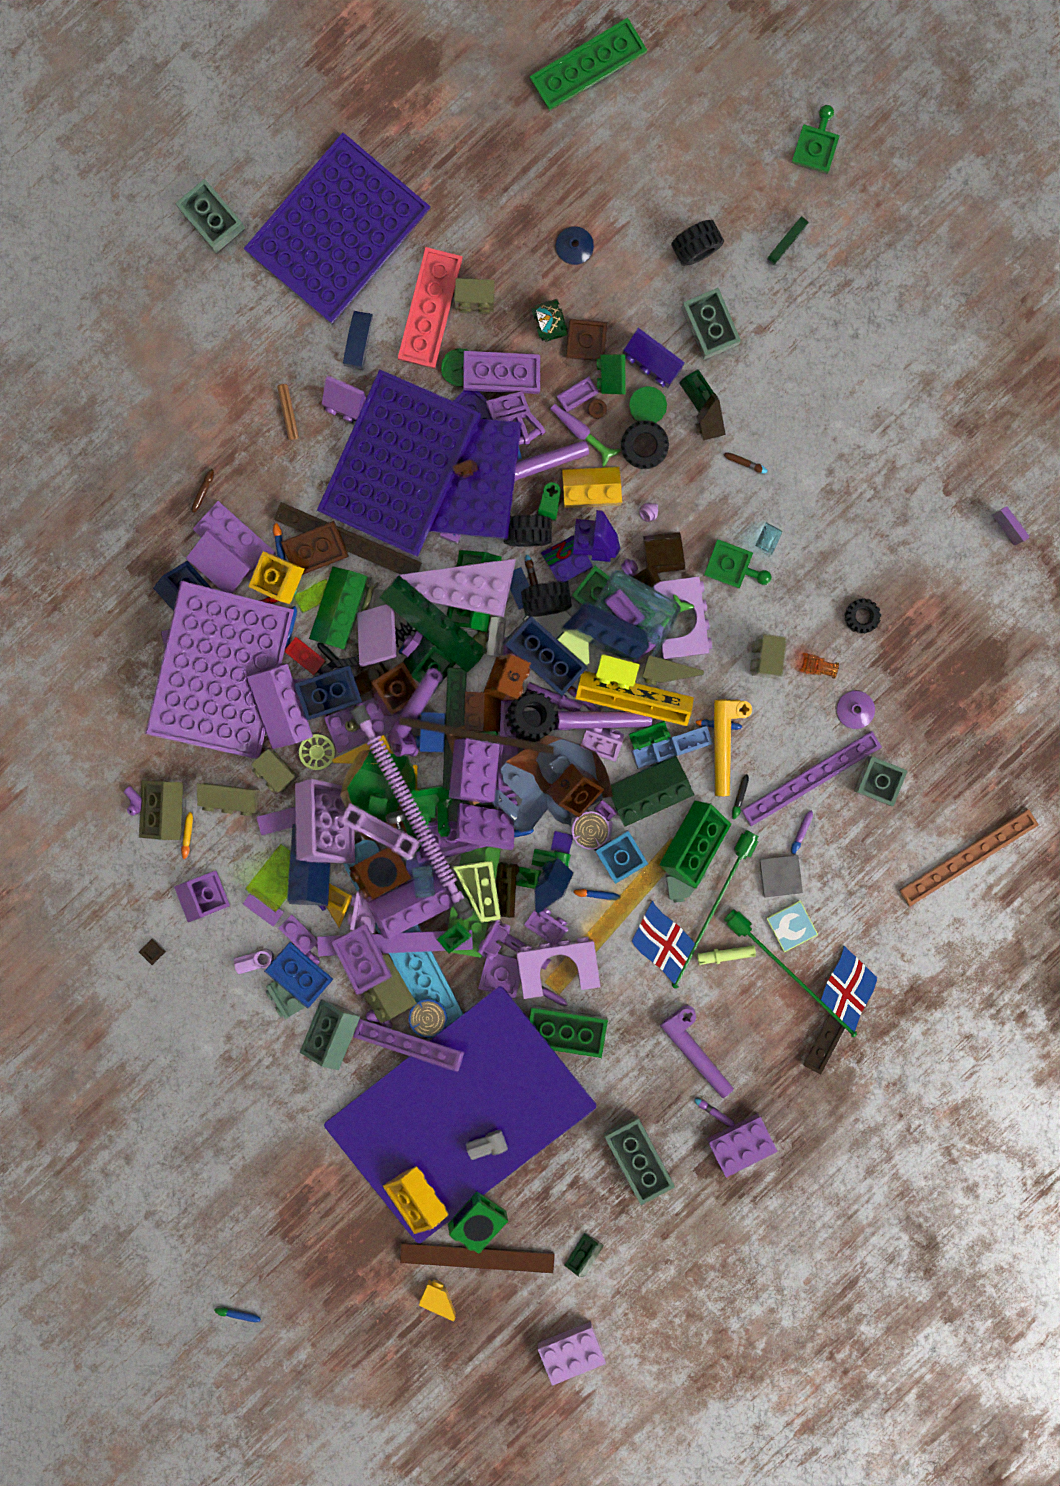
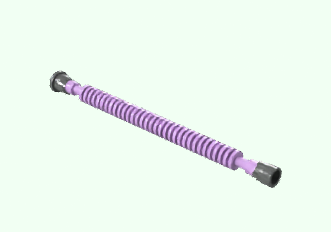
[350,705,475,921]

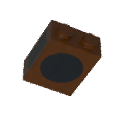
[349,847,412,902]

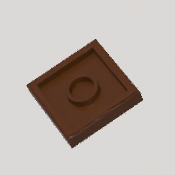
[566,319,607,361]

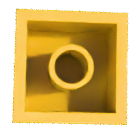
[248,551,304,604]

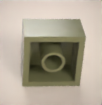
[455,278,495,314]
[251,749,299,793]

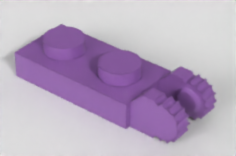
[279,914,320,965]

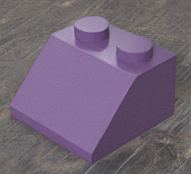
[174,871,230,922]

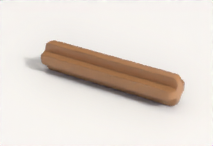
[277,384,299,440]

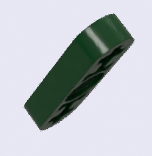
[767,216,809,265]

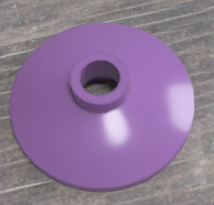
[837,691,875,729]

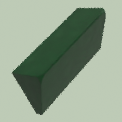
[679,369,714,412]
[564,1233,604,1277]

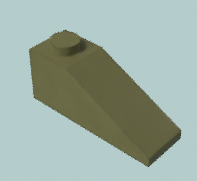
[642,655,704,686]

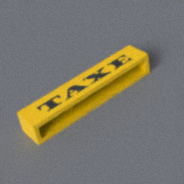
[575,671,694,726]

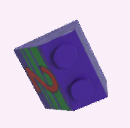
[541,535,593,582]

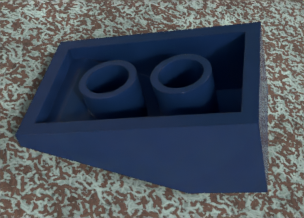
[294,665,362,721]

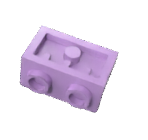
[580,728,624,762]
[347,891,381,933]

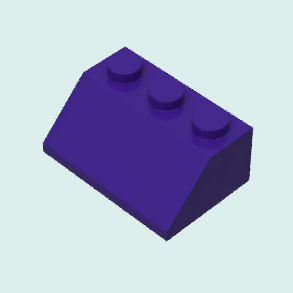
[623,328,685,388]

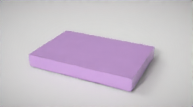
[357,604,396,667]

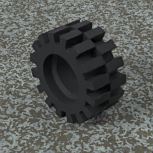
[845,598,881,634]

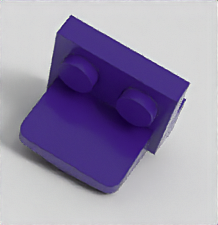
[573,510,621,562]

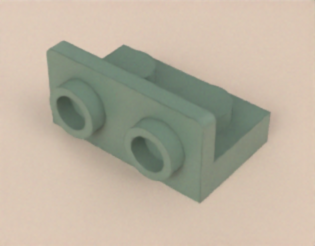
[266,981,305,1020]

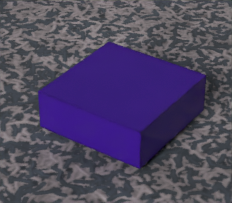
[551,831,573,854]

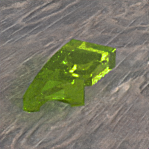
[294,579,327,614]

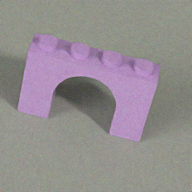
[653,577,712,660]
[340,804,419,859]
[516,937,600,999]

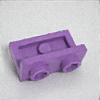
[524,908,569,945]

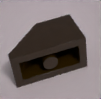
[695,393,726,441]

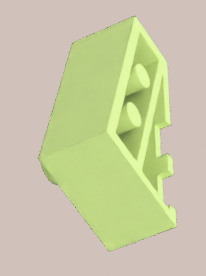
[453,860,501,922]

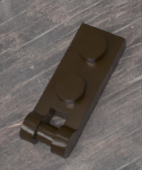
[496,862,519,918]

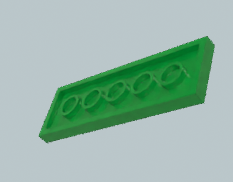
[529,17,647,111]

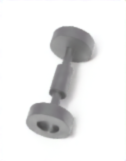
[386,810,416,861]

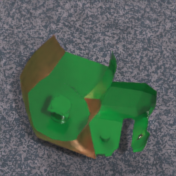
[340,750,452,852]

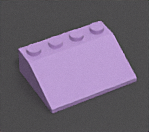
[295,779,355,864]

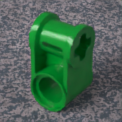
[537,482,561,521]

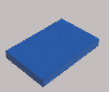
[264,942,333,1009]

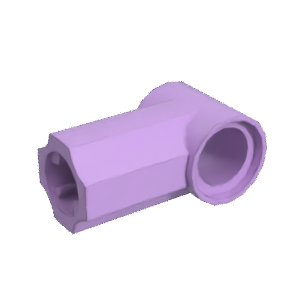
[234,949,274,975]

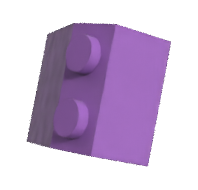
[322,376,366,423]

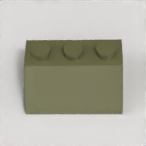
[139,780,183,840]
[197,783,260,816]
[363,954,417,1023]

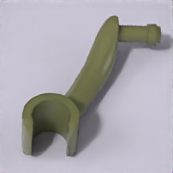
[361,577,378,612]

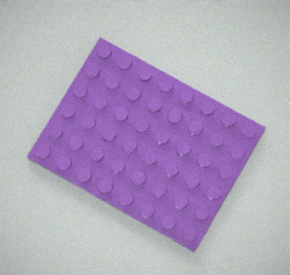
[145,581,294,759]

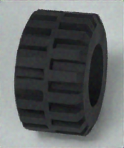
[671,220,724,266]
[621,421,669,469]
[504,515,552,547]
[521,581,572,617]
[506,691,558,742]

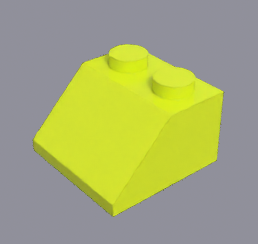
[596,654,640,690]

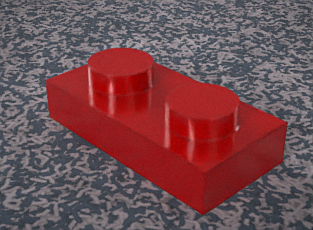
[284,637,326,676]

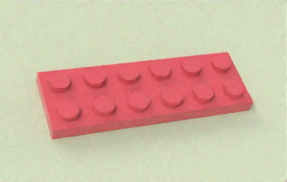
[398,247,463,369]

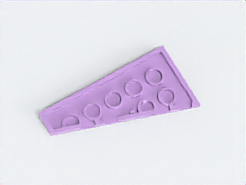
[396,559,516,617]

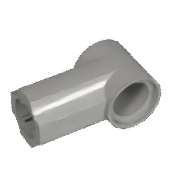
[466,1130,508,1160]

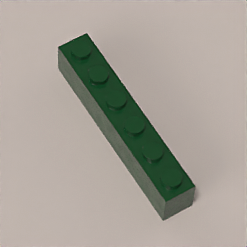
[379,575,487,673]

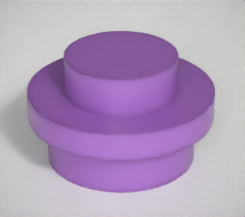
[621,558,638,577]

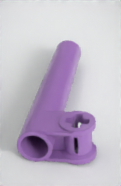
[514,441,589,485]
[387,669,442,757]
[553,711,652,730]
[660,1005,734,1098]

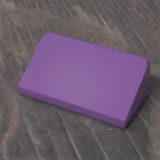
[243,889,285,927]

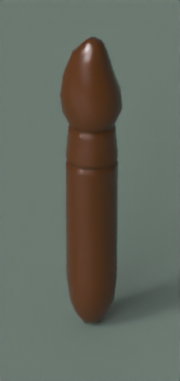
[191,469,214,513]

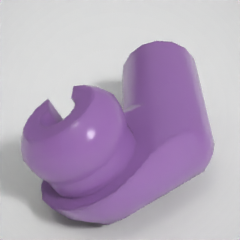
[123,786,142,816]
[366,1009,393,1029]

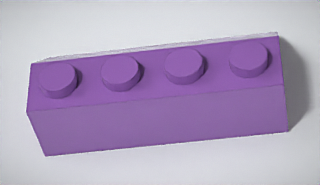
[247,664,313,749]
[367,869,454,939]

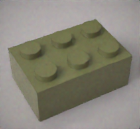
[750,634,787,678]

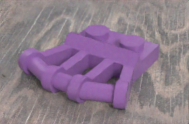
[486,391,546,445]

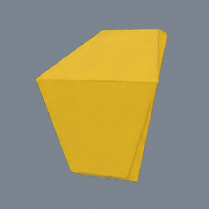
[326,883,355,929]

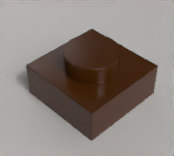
[453,460,478,478]

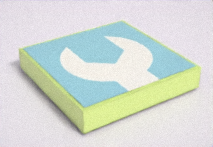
[766,900,818,952]

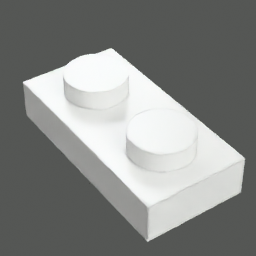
[486,617,506,657]

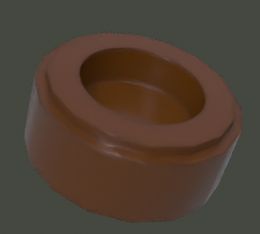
[588,399,607,419]

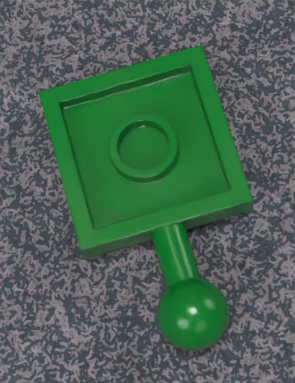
[791,105,840,174]
[703,539,772,589]

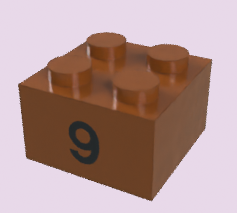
[483,654,531,701]

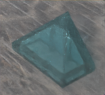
[755,522,783,557]

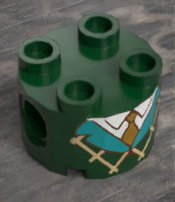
[531,299,568,342]

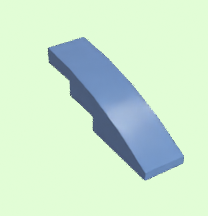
[631,726,713,769]

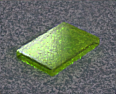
[245,843,290,913]

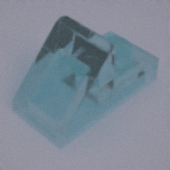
[412,864,435,898]

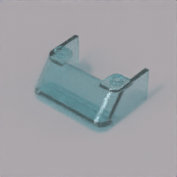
[594,570,681,657]

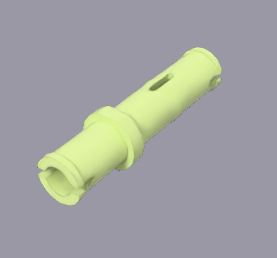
[697,945,756,965]

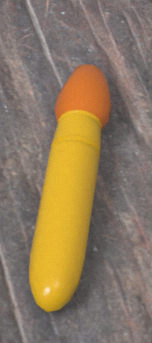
[181,812,193,859]

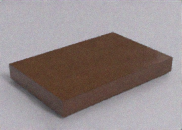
[281,521,349,575]

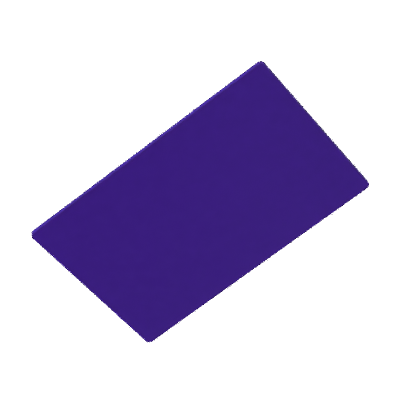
[324,986,597,1243]

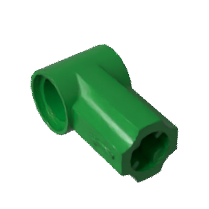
[531,848,571,868]

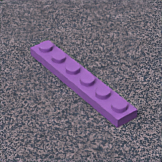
[353,1019,464,1072]

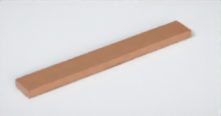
[899,809,1039,907]

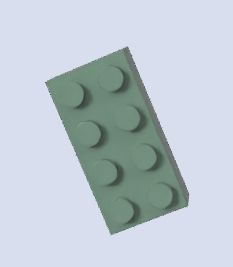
[604,1115,675,1205]

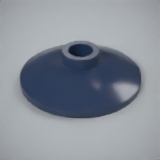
[556,226,594,265]

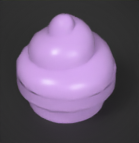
[639,503,658,522]

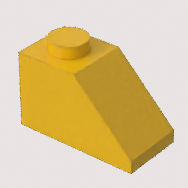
[418,1280,456,1321]

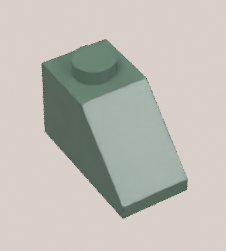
[666,874,706,903]

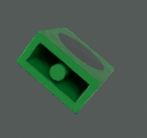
[448,1191,508,1254]

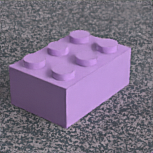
[538,1321,606,1386]

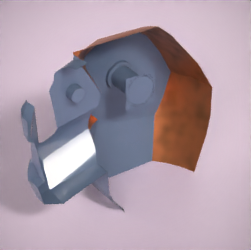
[493,735,613,832]

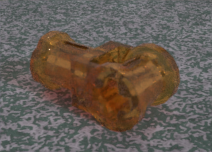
[798,653,839,679]

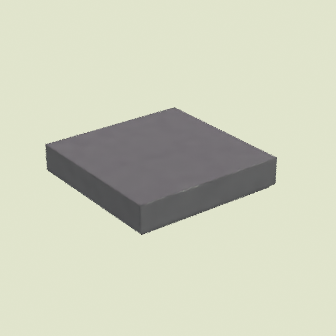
[760,855,803,898]

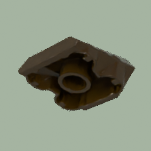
[643,532,686,574]

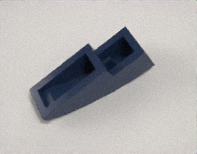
[343,311,373,369]

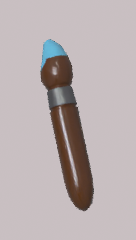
[724,452,768,473]
[525,555,538,586]

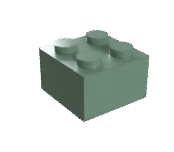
[854,756,908,807]

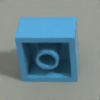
[595,830,648,884]

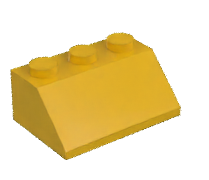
[562,467,622,508]
[383,1166,448,1234]

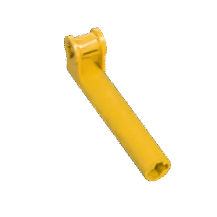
[714,699,752,796]

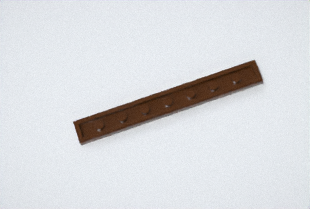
[400,1242,555,1273]

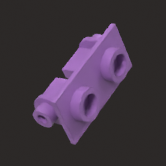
[478,920,510,960]

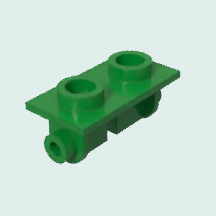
[629,721,671,750]

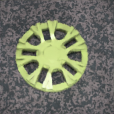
[299,734,335,770]

